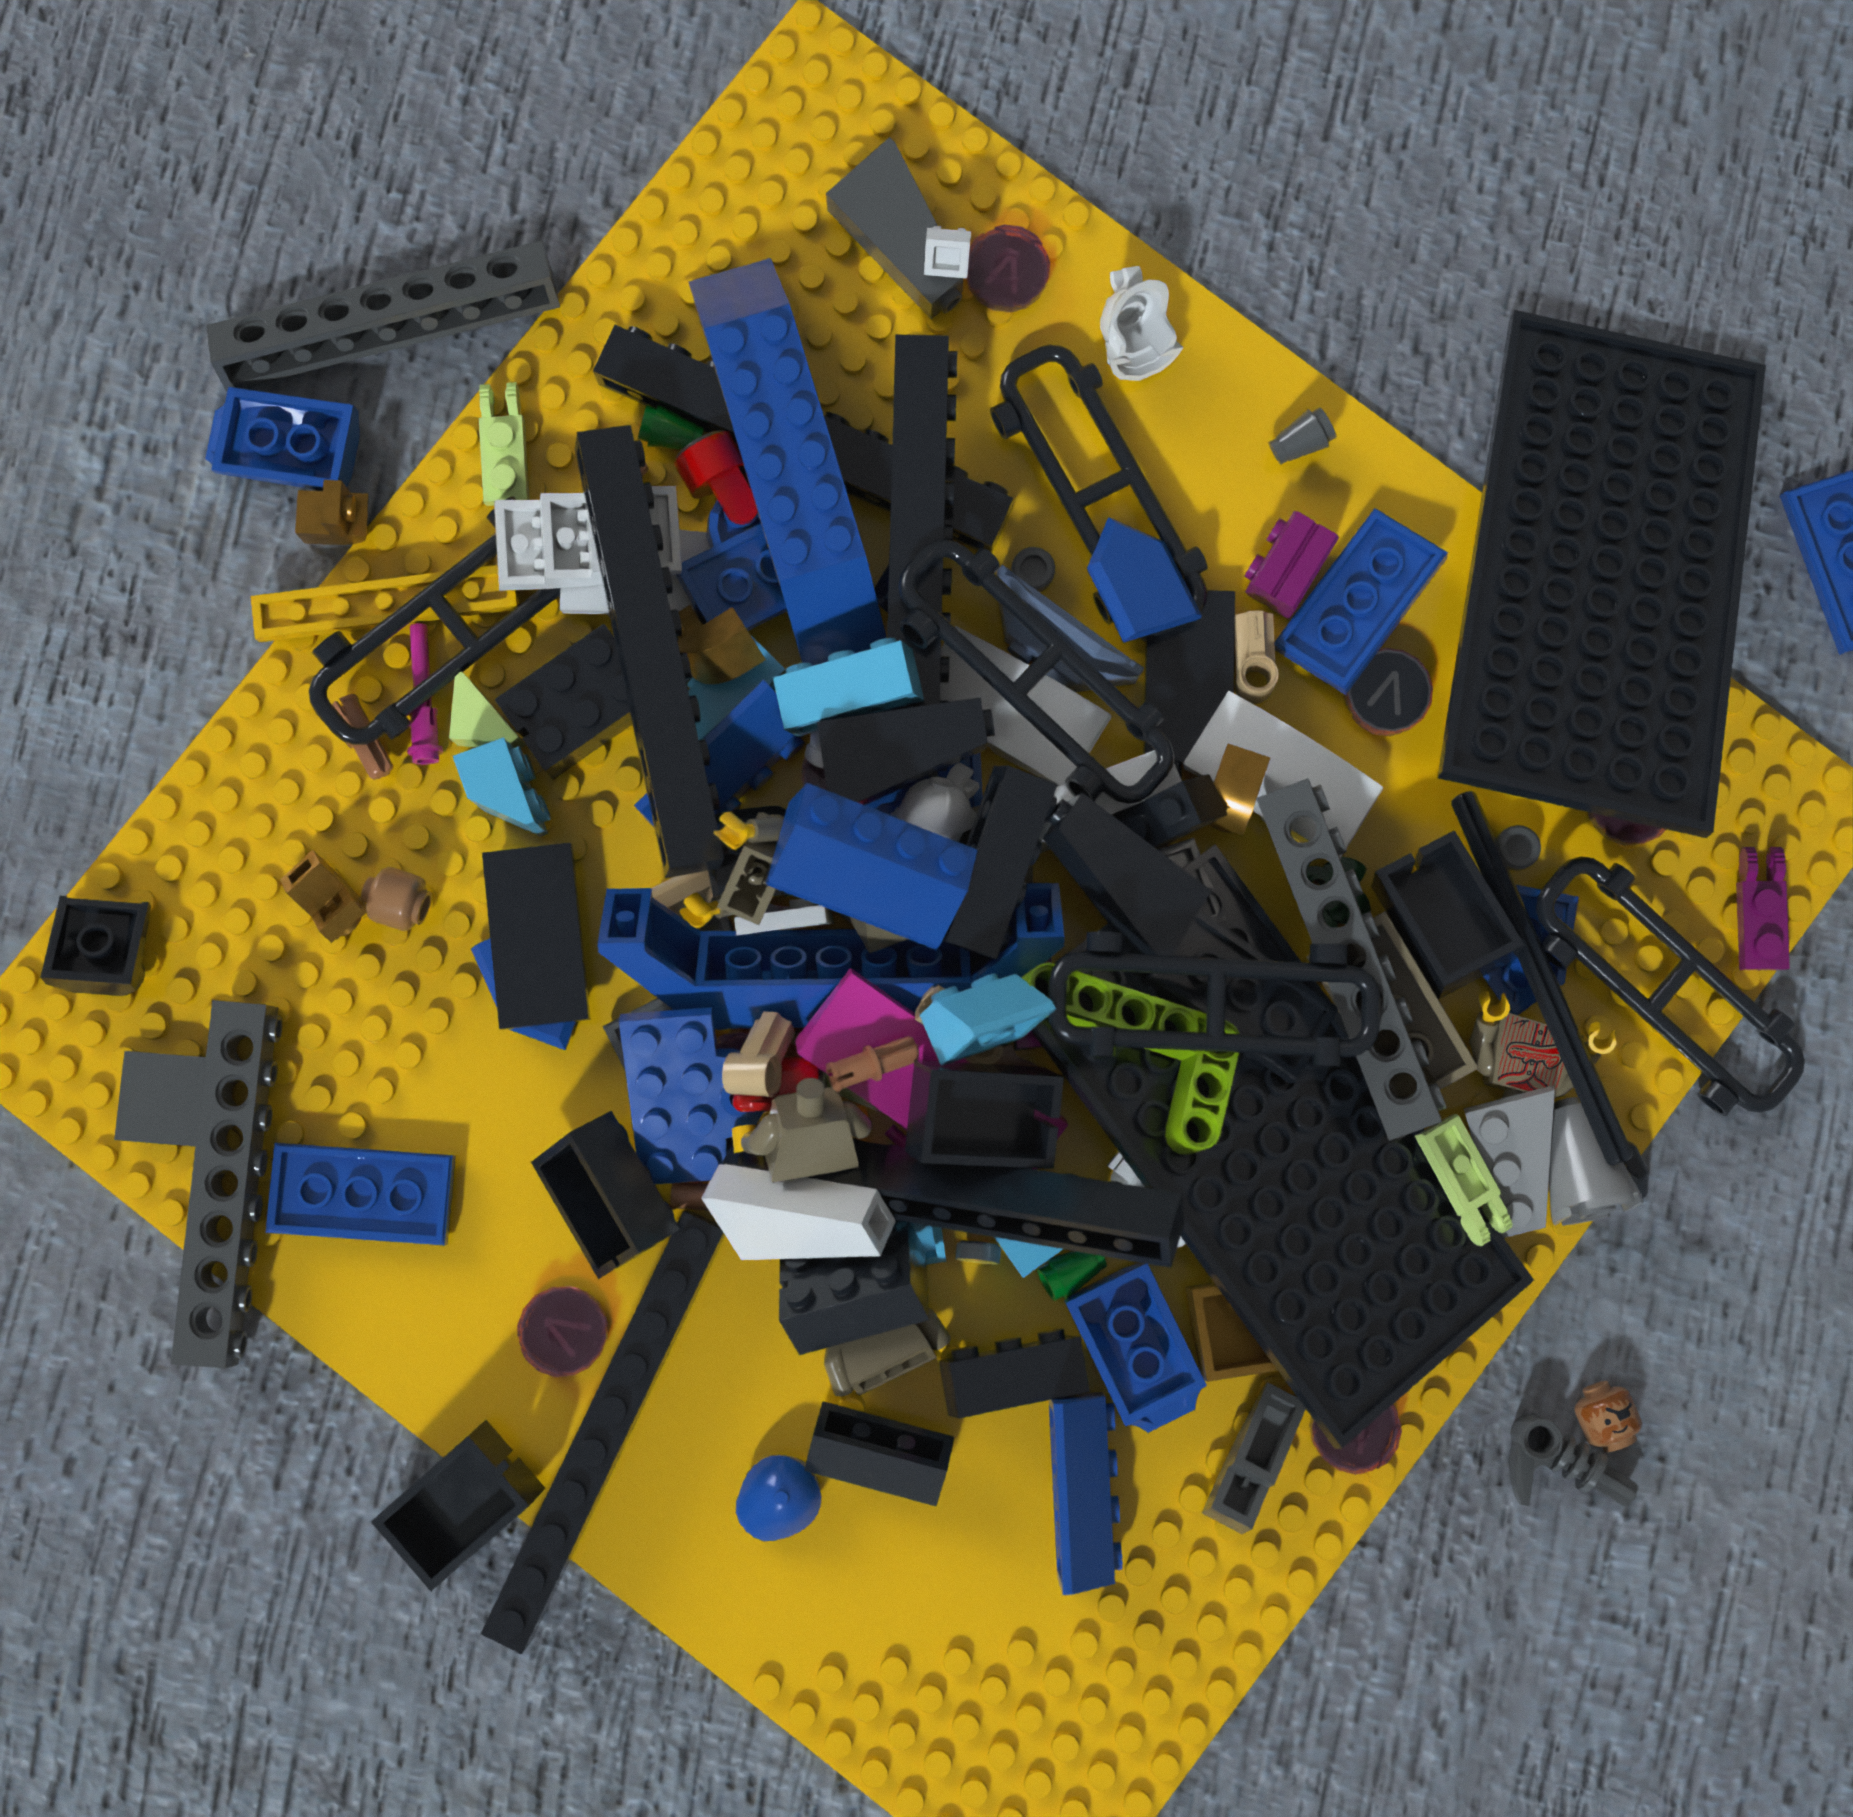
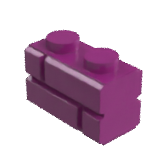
[1244,511,1339,619]

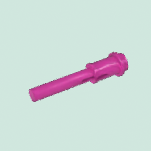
[407,623,443,765]

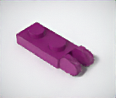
[1736,847,1790,970]

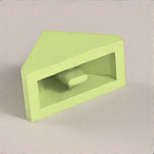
[449,671,526,748]

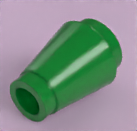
[638,404,704,450]
[1037,1251,1107,1301]

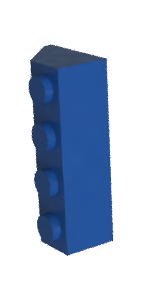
[634,680,805,829]
[765,783,977,949]
[1048,1392,1123,1595]

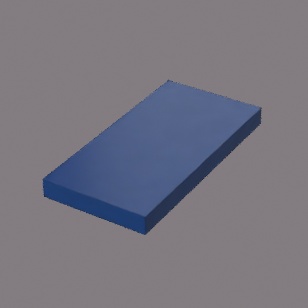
[1780,470,1853,655]
[1274,508,1448,695]
[265,1143,456,1246]

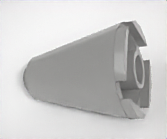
[1549,1097,1644,1226]

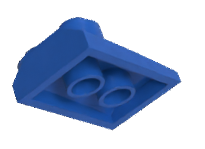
[205,387,360,491]
[1064,1263,1207,1433]

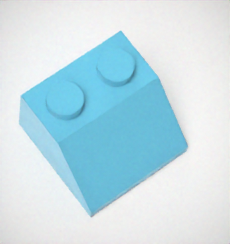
[920,973,1056,1066]

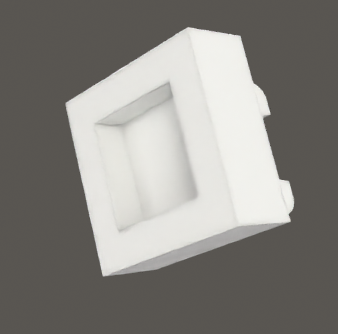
[924,226,971,279]

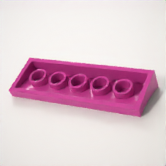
[795,968,1068,1170]

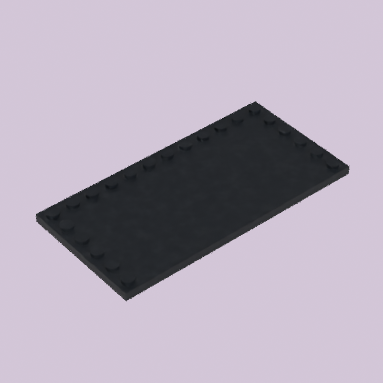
[1437,310,1766,839]
[1031,844,1534,1449]

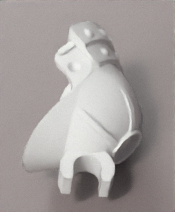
[1100,266,1184,381]
[890,762,980,842]

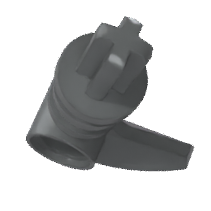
[1509,1414,1638,1506]

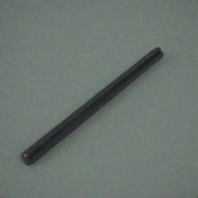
[1451,791,1633,1166]

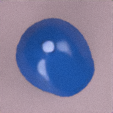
[736,1455,821,1541]

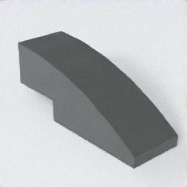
[1202,1382,1306,1534]

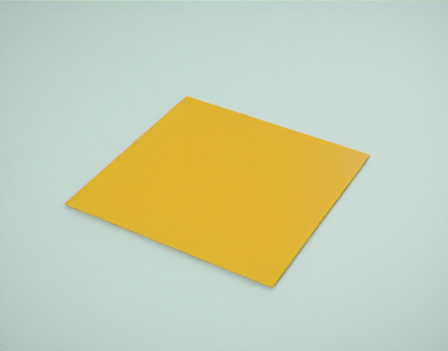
[0,0,1853,1817]

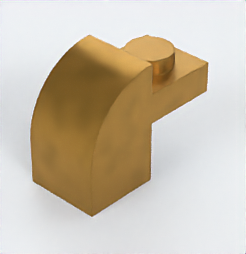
[295,480,369,545]
[677,605,766,685]
[1209,743,1271,836]
[280,850,367,943]

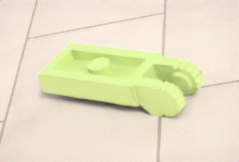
[479,382,529,506]
[1415,1114,1513,1247]

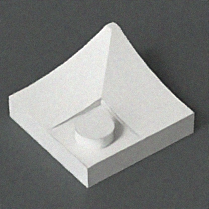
[734,899,834,936]

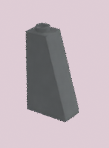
[826,137,963,320]

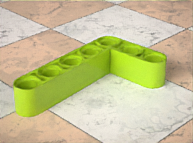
[1021,963,1239,1155]

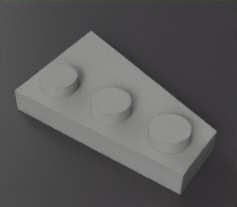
[1464,1085,1555,1238]

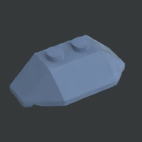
[997,565,1144,692]

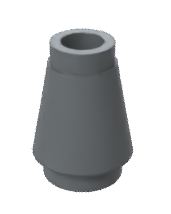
[1268,407,1337,465]

